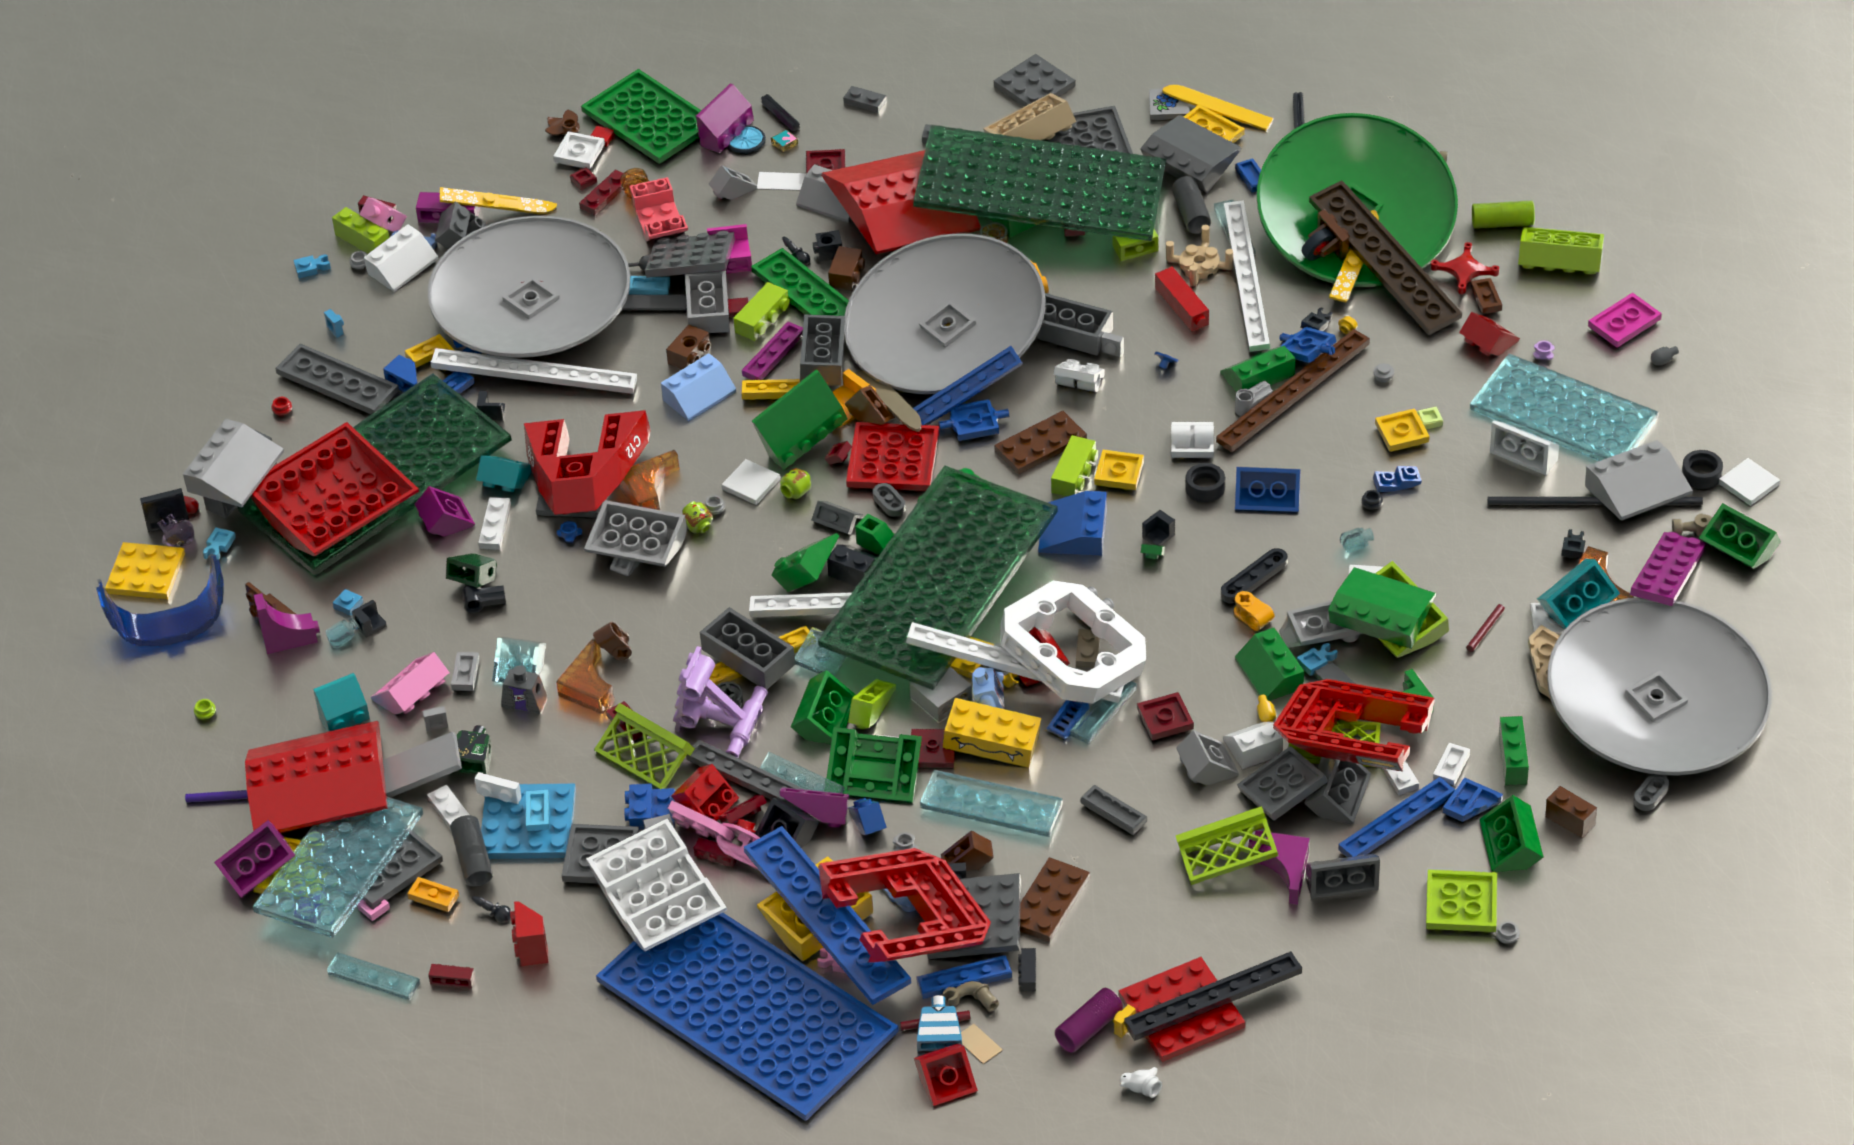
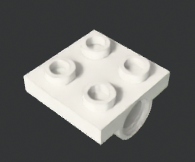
[1054,359,1105,392]
[1171,422,1214,458]

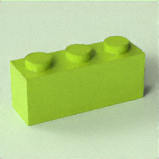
[332,207,389,254]
[733,282,789,341]
[1051,435,1098,496]

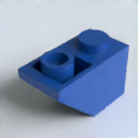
[848,798,887,835]

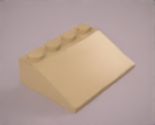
[983,93,1076,158]

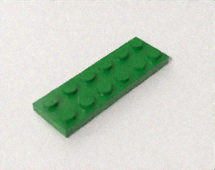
[751,248,849,316]

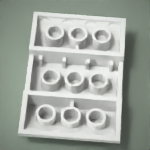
[586,819,727,951]

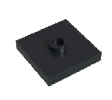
[140,488,189,532]

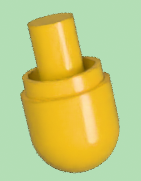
[1257,695,1277,722]

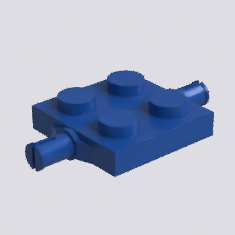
[1279,327,1337,363]
[938,399,1010,441]

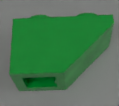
[855,514,903,561]

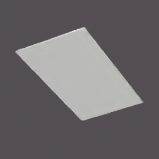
[756,172,806,190]

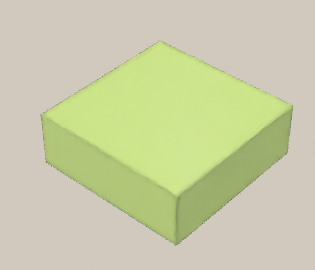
[1417,407,1443,429]

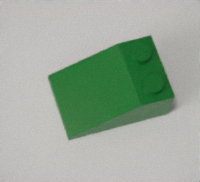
[771,533,839,592]

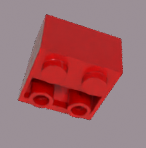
[671,764,739,821]
[510,901,549,966]

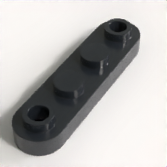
[1221,548,1288,603]

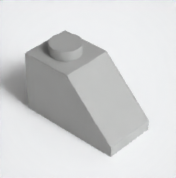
[709,165,757,200]

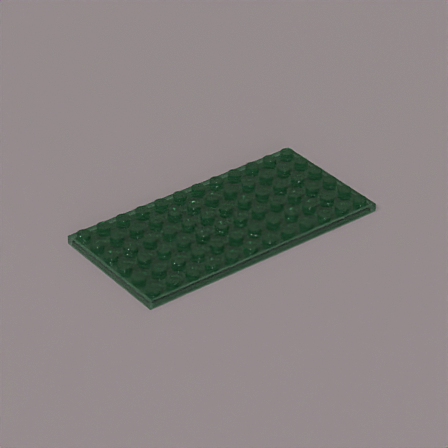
[913,125,1166,241]
[237,373,512,576]
[818,465,1058,690]

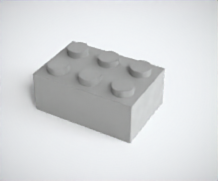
[685,271,730,333]

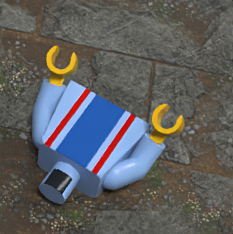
[972,667,1018,712]

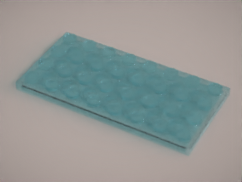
[1470,354,1659,461]
[253,797,423,938]

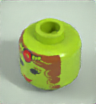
[780,468,811,500]
[682,501,713,533]

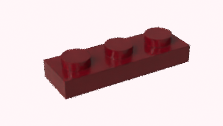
[579,169,632,216]

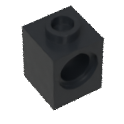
[812,230,842,261]

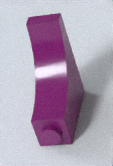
[254,593,320,655]
[1248,830,1310,905]

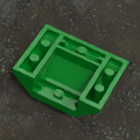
[824,727,922,803]

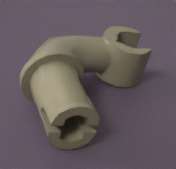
[943,981,999,1012]

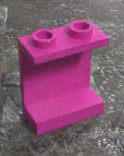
[707,224,752,274]

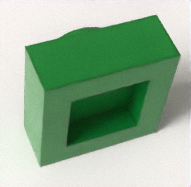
[1140,544,1165,559]

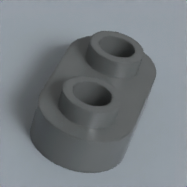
[873,483,906,517]
[1634,774,1669,811]

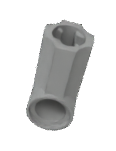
[1234,381,1273,416]

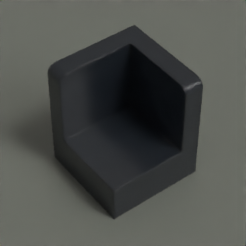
[477,391,506,420]
[1142,510,1175,546]
[352,600,387,638]

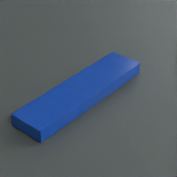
[916,955,1012,999]

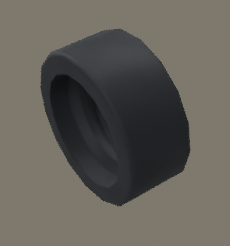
[1682,450,1723,489]
[1185,463,1226,502]

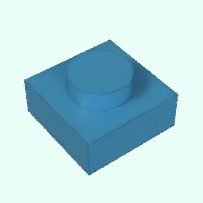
[324,309,344,338]
[333,589,363,616]

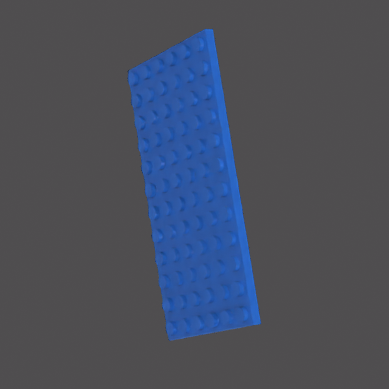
[596,913,899,1121]

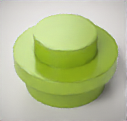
[194,699,216,719]

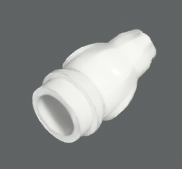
[1120,1067,1162,1098]

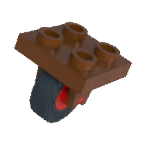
[1301,209,1350,261]

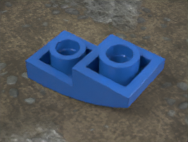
[1373,466,1422,492]

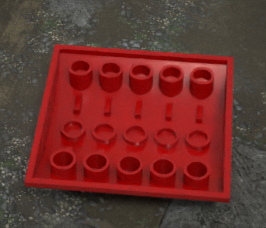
[821,150,981,254]
[250,422,419,556]
[245,721,388,833]

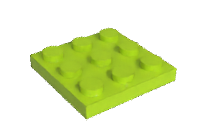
[1426,869,1497,932]

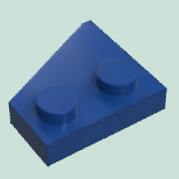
[1443,777,1503,822]

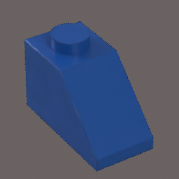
[383,355,419,399]

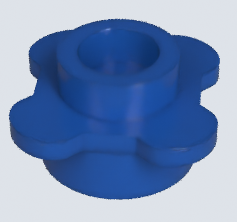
[557,521,582,542]

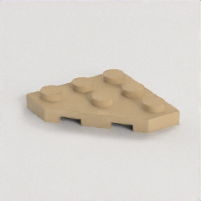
[1528,625,1560,698]

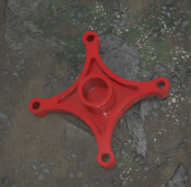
[1431,242,1499,294]

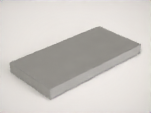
[383,732,462,799]

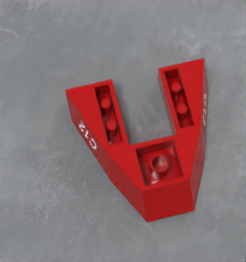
[524,410,651,515]

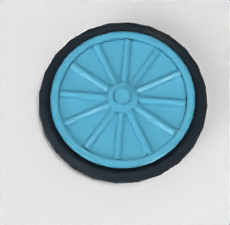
[727,125,766,153]

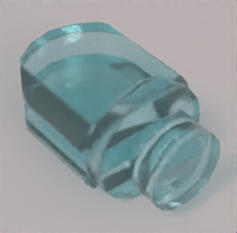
[1339,527,1374,553]
[326,618,359,648]

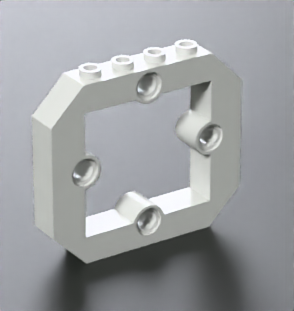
[1000,581,1146,704]

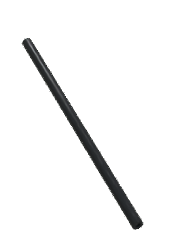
[1487,497,1703,506]

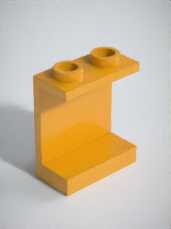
[833,369,876,428]

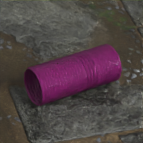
[1054,987,1123,1052]

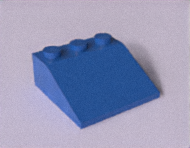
[1038,491,1107,556]

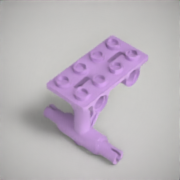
[673,646,768,758]

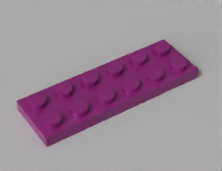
[1630,532,1706,606]

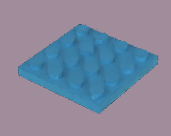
[481,783,576,859]

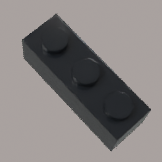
[1018,948,1036,992]

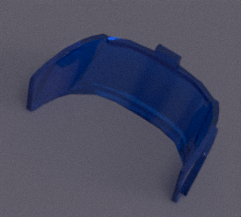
[96,553,224,647]

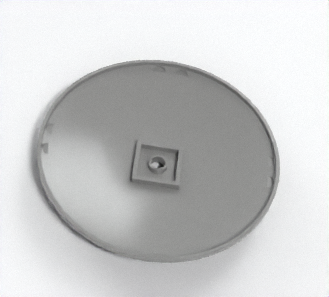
[428,216,630,357]
[845,234,1046,394]
[1547,597,1772,775]

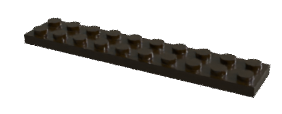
[1309,180,1462,335]

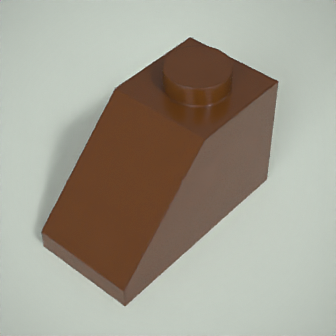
[845,385,895,425]
[941,830,994,871]

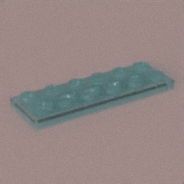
[920,770,1063,837]

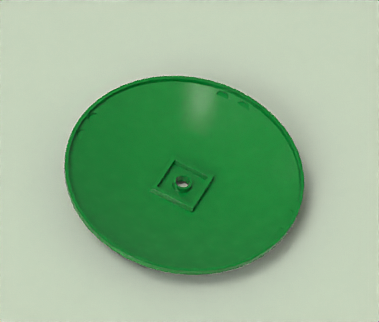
[1256,113,1458,287]

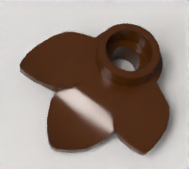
[545,109,580,135]

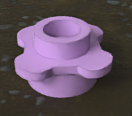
[1533,341,1555,360]

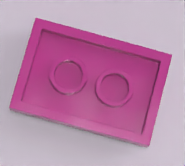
[1588,292,1662,347]

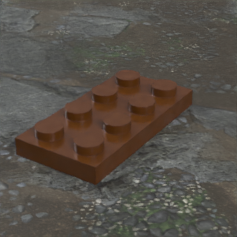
[994,410,1087,475]
[1020,857,1090,942]

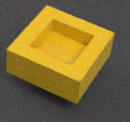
[1113,1005,1136,1038]

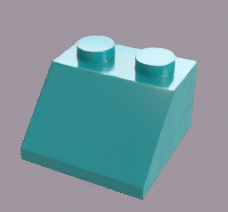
[476,455,532,492]
[313,673,370,732]

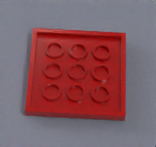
[846,422,939,491]
[1118,957,1246,1062]

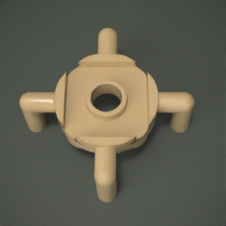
[1166,225,1233,287]

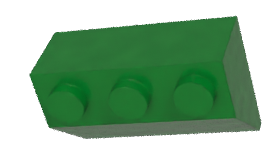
[1220,346,1295,392]
[1699,503,1781,569]
[1235,627,1304,701]
[791,670,856,745]
[1479,795,1544,873]

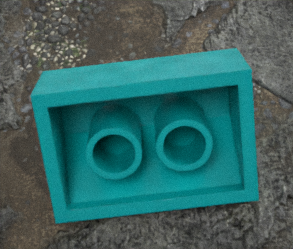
[1537,558,1620,630]

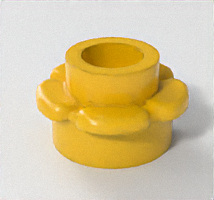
[1338,316,1358,335]

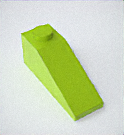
[848,679,896,729]

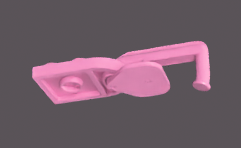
[668,801,760,870]

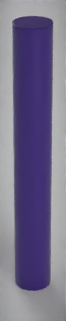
[185,790,248,803]

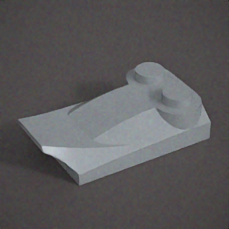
[1279,601,1363,648]

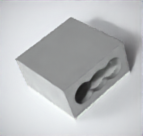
[910,661,973,723]

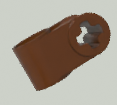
[593,621,632,660]

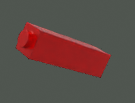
[1155,266,1209,332]

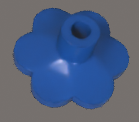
[1154,351,1179,369]

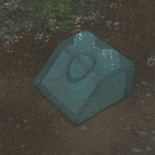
[492,637,546,683]

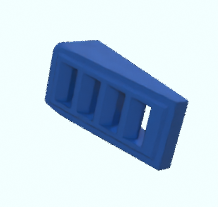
[1046,700,1090,740]

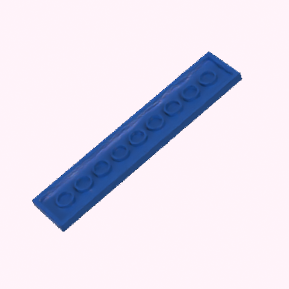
[744,826,911,1005]

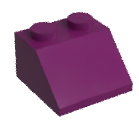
[414,486,475,537]

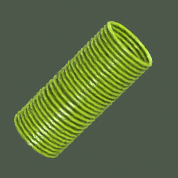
[1472,200,1535,229]

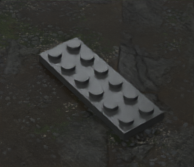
[275,343,399,416]

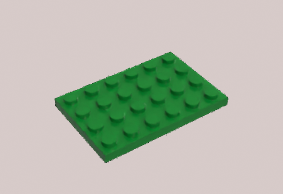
[581,69,701,164]

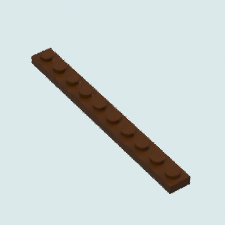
[1216,329,1370,452]

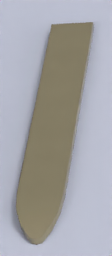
[855,370,922,432]

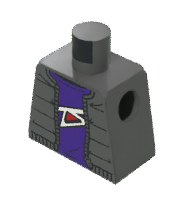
[501,665,548,714]

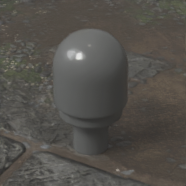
[1651,346,1679,366]

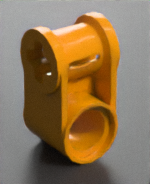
[1234,591,1275,631]

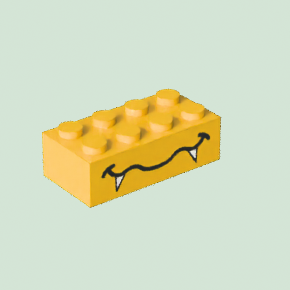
[943,698,1041,768]

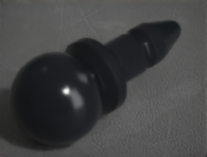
[782,236,810,266]
[472,896,512,923]

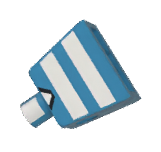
[917,995,962,1051]

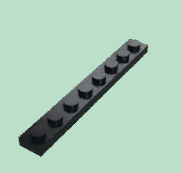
[1124,951,1302,1041]

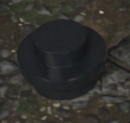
[1361,490,1383,509]

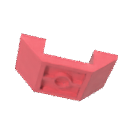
[630,177,688,241]

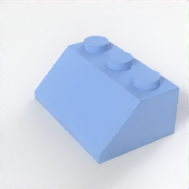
[661,353,737,422]

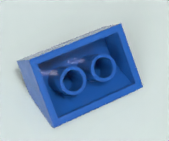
[1235,467,1301,512]

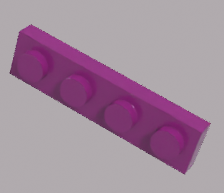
[742,321,803,380]

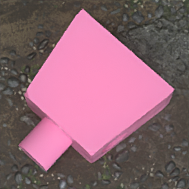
[360,197,407,232]

